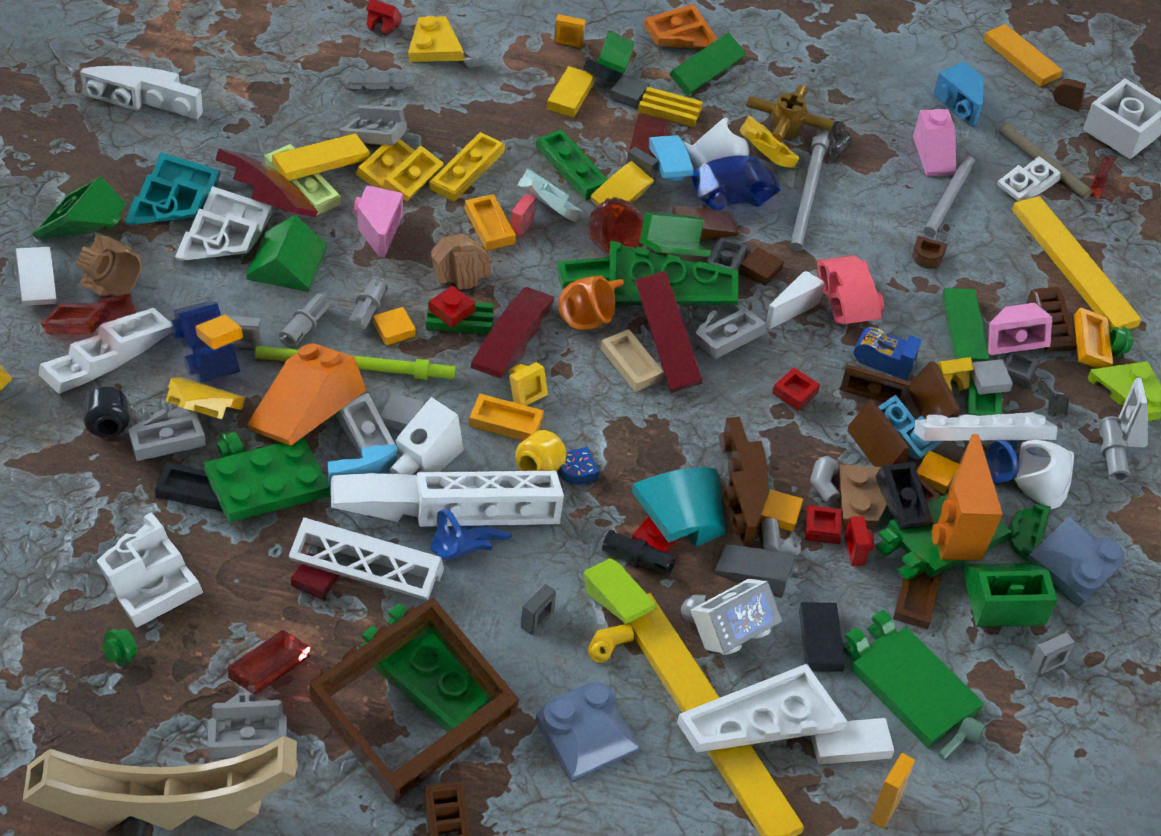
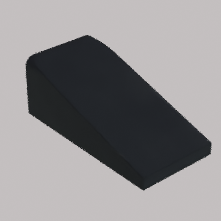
[875,462,934,530]

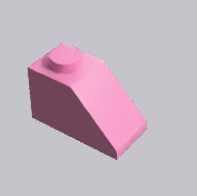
[913,109,956,176]
[353,185,403,258]
[988,303,1052,355]

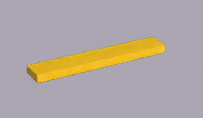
[1012,196,1141,331]

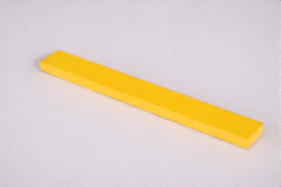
[624,593,804,836]

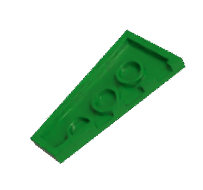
[609,241,738,305]

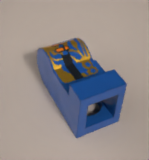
[854,327,922,381]

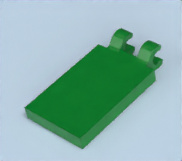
[874,494,1012,580]
[361,603,507,732]
[843,610,984,749]

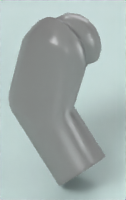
[810,456,841,505]
[761,518,801,558]

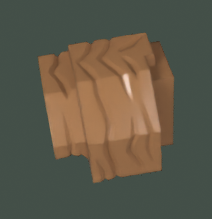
[75,234,142,299]
[431,234,492,290]

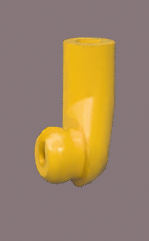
[588,623,634,663]

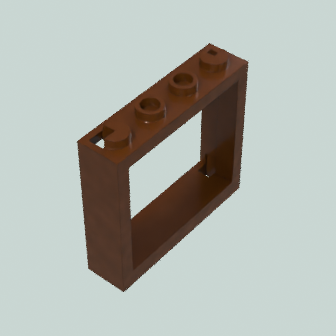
[309,598,519,803]

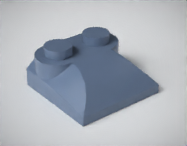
[1027,517,1125,607]
[535,682,639,782]

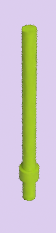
[255,345,456,380]

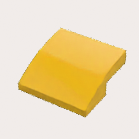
[355,139,444,201]

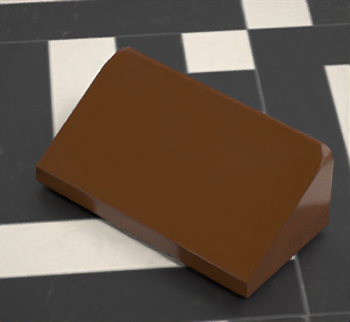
[909,361,960,419]
[840,364,911,405]
[847,400,909,467]

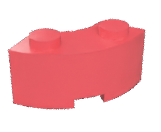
[817,255,884,324]

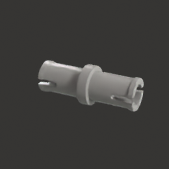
[1099,416,1130,483]

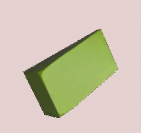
[583,558,656,624]

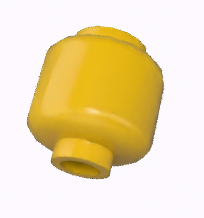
[515,430,567,472]

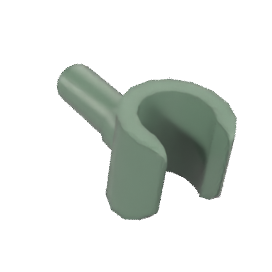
[938,717,985,760]

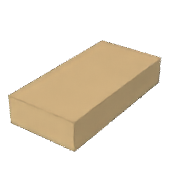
[600,329,664,392]

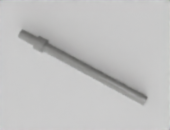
[790,128,830,252]

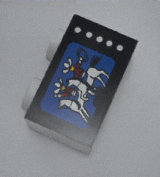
[690,579,782,655]

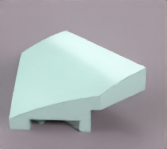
[518,169,582,221]

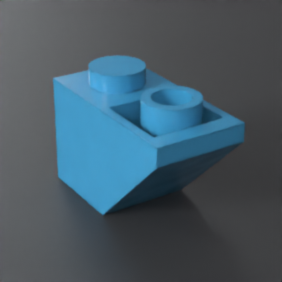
[933,61,984,127]

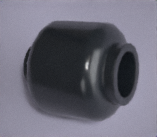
[82,386,130,438]

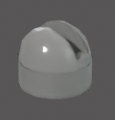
[680,595,708,624]

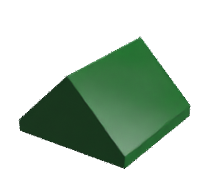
[246,215,327,292]

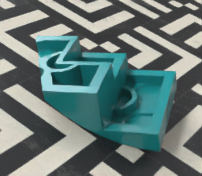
[125,152,221,225]
[632,467,726,547]

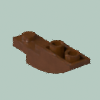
[719,416,768,547]

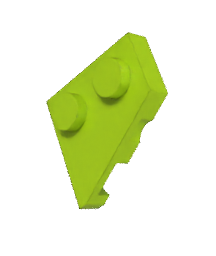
[1088,361,1161,421]

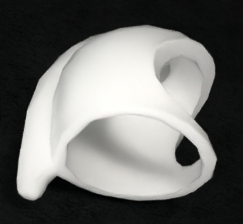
[683,117,751,181]
[1014,440,1074,509]

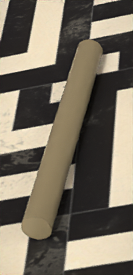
[999,123,1092,199]

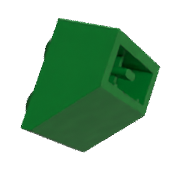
[962,563,1057,627]

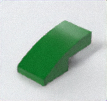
[597,30,634,74]

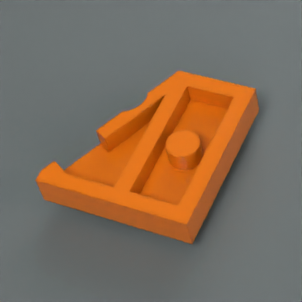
[643,4,718,50]

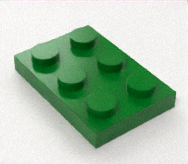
[204,437,330,523]

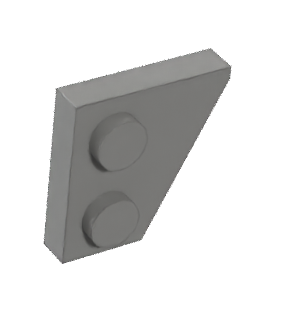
[695,302,766,359]
[128,407,206,461]

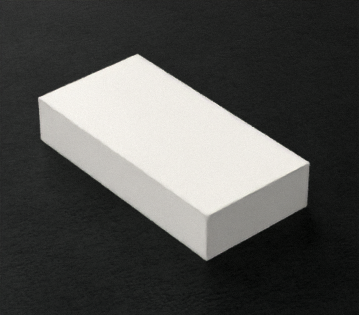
[811,718,894,765]

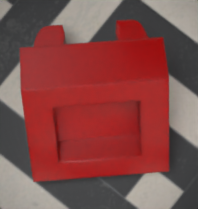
[366,0,402,36]

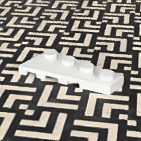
[914,412,1057,441]
[677,664,848,753]

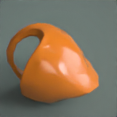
[558,276,624,330]

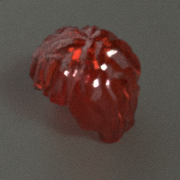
[588,197,644,254]

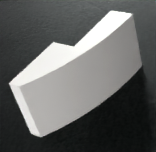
[997,156,1061,202]
[16,247,56,306]

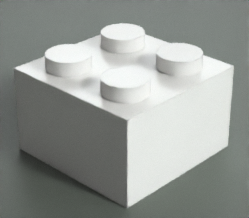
[1083,79,1161,159]

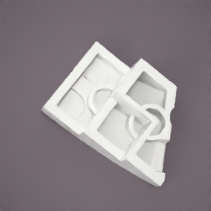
[175,186,273,261]
[97,512,203,628]

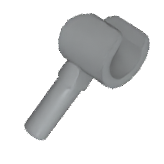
[463,48,483,69]

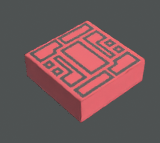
[510,193,536,238]

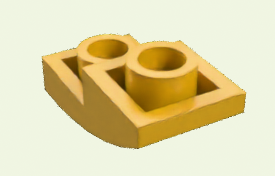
[590,161,654,220]

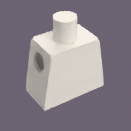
[389,397,464,475]

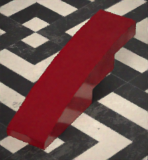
[216,148,318,217]
[635,271,703,393]
[470,287,555,379]

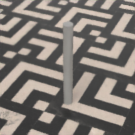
[924,156,975,237]

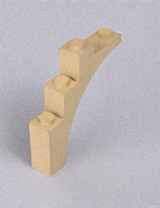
[22,736,298,832]

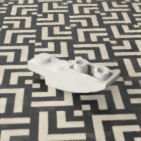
[80,66,203,120]

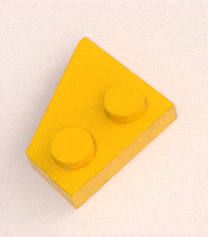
[408,16,465,62]

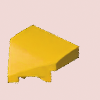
[740,115,799,168]
[166,377,246,419]

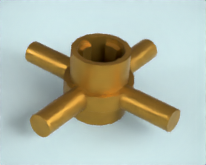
[746,84,834,143]

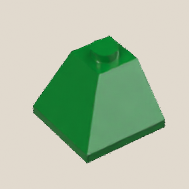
[32,176,127,239]

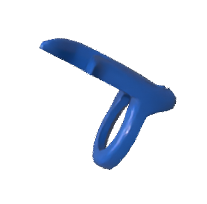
[985,440,1039,484]
[431,509,512,560]

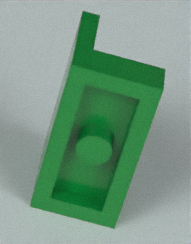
[639,212,711,257]

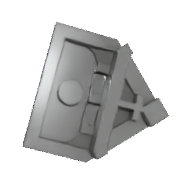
[340,97,407,145]
[207,681,287,759]

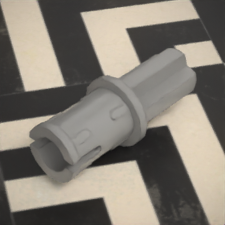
[349,276,388,331]
[279,293,330,348]

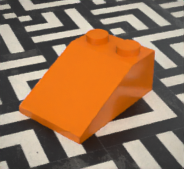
[247,343,367,446]
[932,434,1003,561]

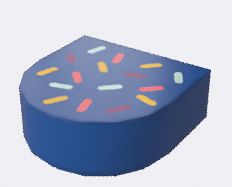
[559,447,599,484]

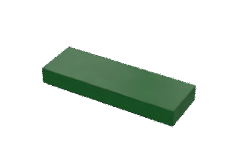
[669,32,746,96]
[536,129,608,201]
[942,288,990,362]

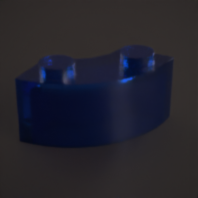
[691,155,782,210]
[170,300,240,383]

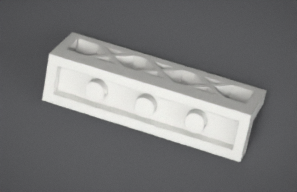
[416,471,564,527]
[289,517,444,601]

